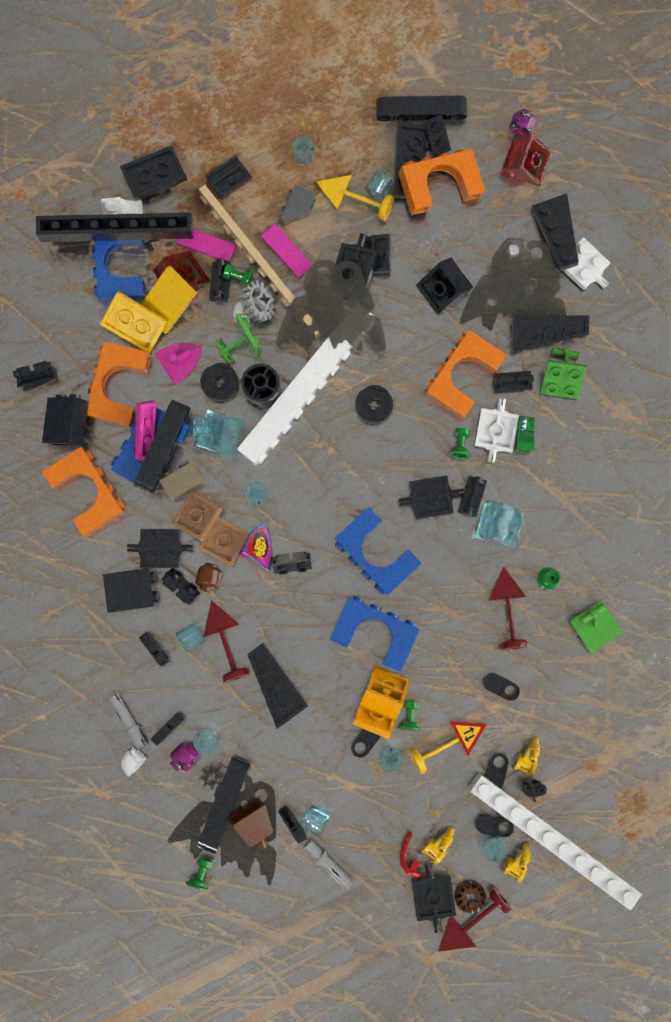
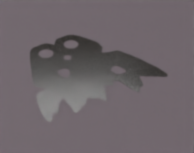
[460,238,567,331]
[276,260,386,351]
[168,775,276,885]

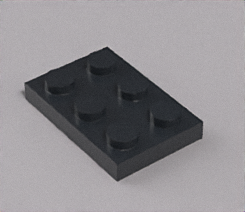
[120,145,187,202]

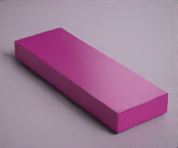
[261,224,313,278]
[177,229,236,263]
[135,400,156,460]

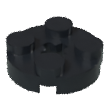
[200,363,239,401]
[355,385,393,424]

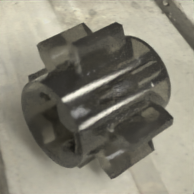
[199,764,224,790]

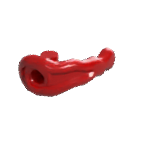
[399,832,421,878]

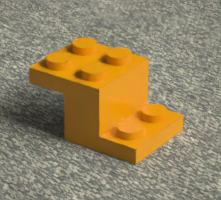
[353,666,410,739]

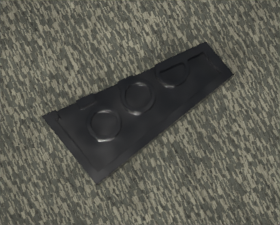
[393,122,430,199]
[247,643,308,729]

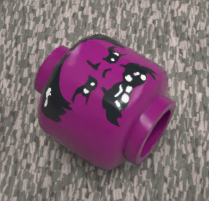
[509,109,536,140]
[170,743,199,772]

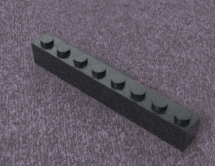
[36,212,194,242]

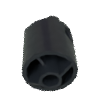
[241,363,281,408]

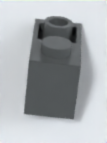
[279,185,316,226]

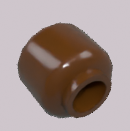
[195,563,223,593]

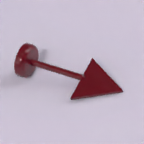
[489,567,528,650]
[203,600,249,683]
[438,887,512,952]

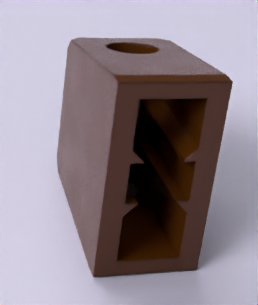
[226,798,273,850]

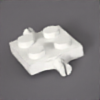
[564,237,610,290]
[474,398,519,463]

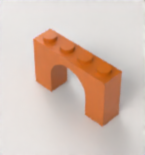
[398,148,486,215]
[425,330,507,420]
[87,341,151,428]
[42,447,125,537]

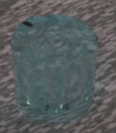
[292,136,315,165]
[365,171,394,201]
[245,482,269,507]
[175,623,205,653]
[193,729,217,754]
[379,746,403,772]
[300,805,330,836]
[482,835,507,862]

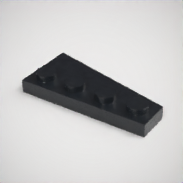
[532,193,579,272]
[512,315,590,353]

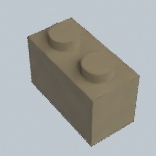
[160,461,206,502]

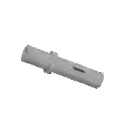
[108,693,148,750]
[303,839,353,890]

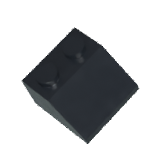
[416,257,474,314]

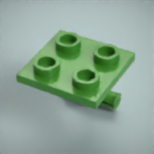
[215,313,260,365]
[540,348,587,399]
[569,600,623,654]

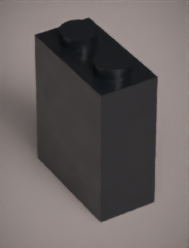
[42,394,89,446]
[103,568,159,613]

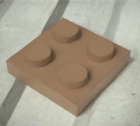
[172,491,223,542]
[198,517,250,567]

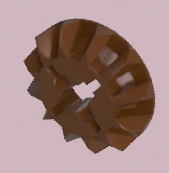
[455,881,486,914]

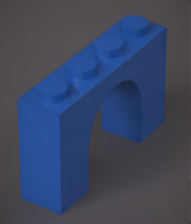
[92,240,146,303]
[111,407,191,494]
[335,507,421,595]
[330,596,420,672]

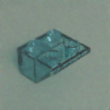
[197,409,246,460]
[476,500,526,549]

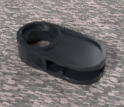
[139,631,170,667]
[483,673,520,701]
[151,712,184,746]
[351,729,381,758]
[485,752,509,788]
[278,805,307,844]
[475,814,514,837]

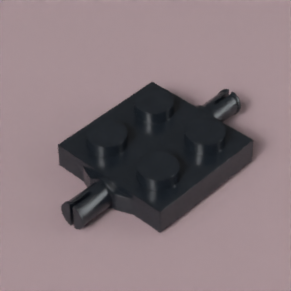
[331,233,378,298]
[399,475,464,519]
[127,529,193,568]
[411,863,456,933]

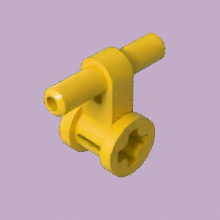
[513,737,540,777]
[421,827,454,865]
[502,842,531,883]

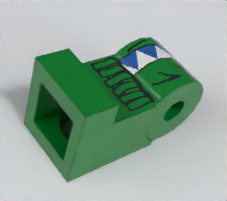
[514,416,535,453]

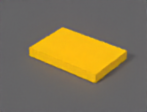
[141,266,197,334]
[100,291,168,354]

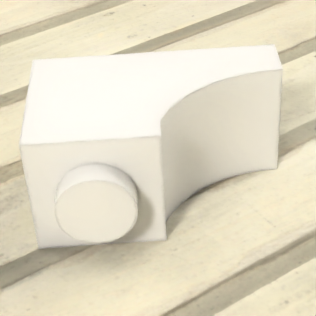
[101,197,143,214]

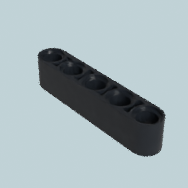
[376,95,468,121]
[134,400,191,493]
[197,756,251,854]

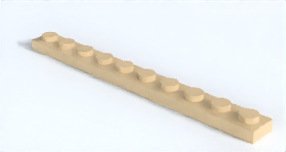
[199,185,322,339]

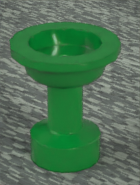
[223,263,254,287]
[448,428,471,459]
[537,567,561,590]
[398,701,421,731]
[185,857,213,891]

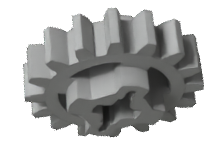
[240,280,276,323]

